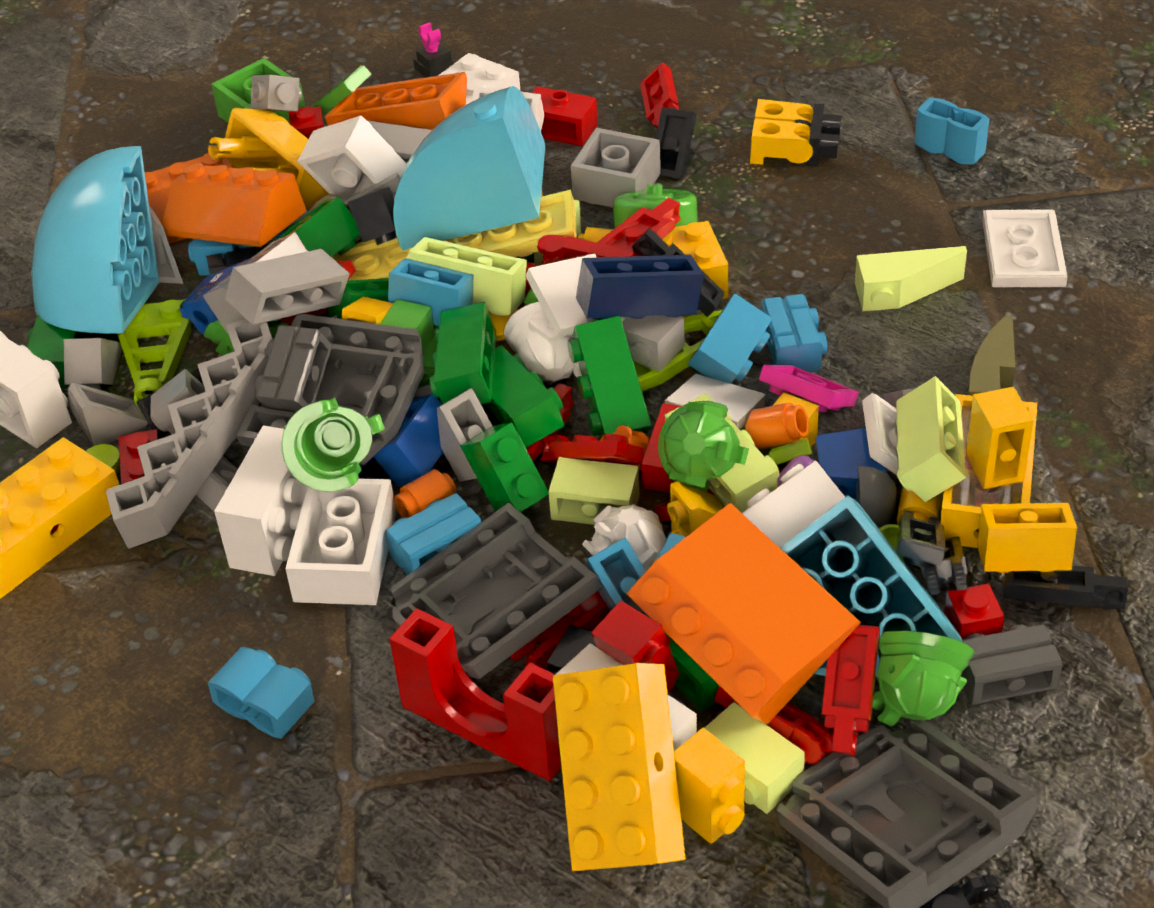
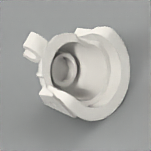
[504,302,582,385]
[582,503,667,571]

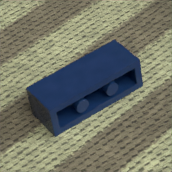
[576,255,704,320]

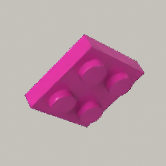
[759,365,859,412]

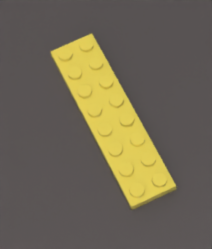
[331,190,576,280]

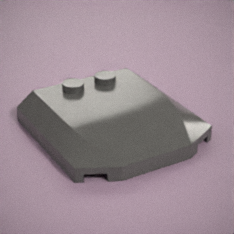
[236,314,425,465]
[391,503,602,679]
[777,719,1037,908]

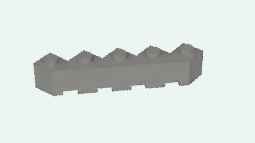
[106,319,273,549]

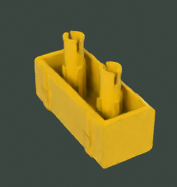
[208,108,329,212]

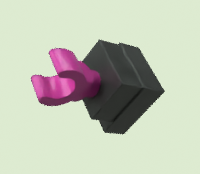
[413,22,454,78]

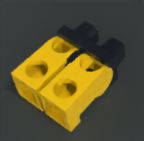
[750,99,842,167]

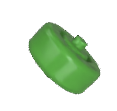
[613,183,698,228]

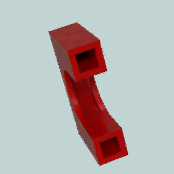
[389,608,562,782]

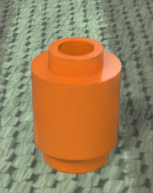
[745,403,809,449]
[394,469,457,518]

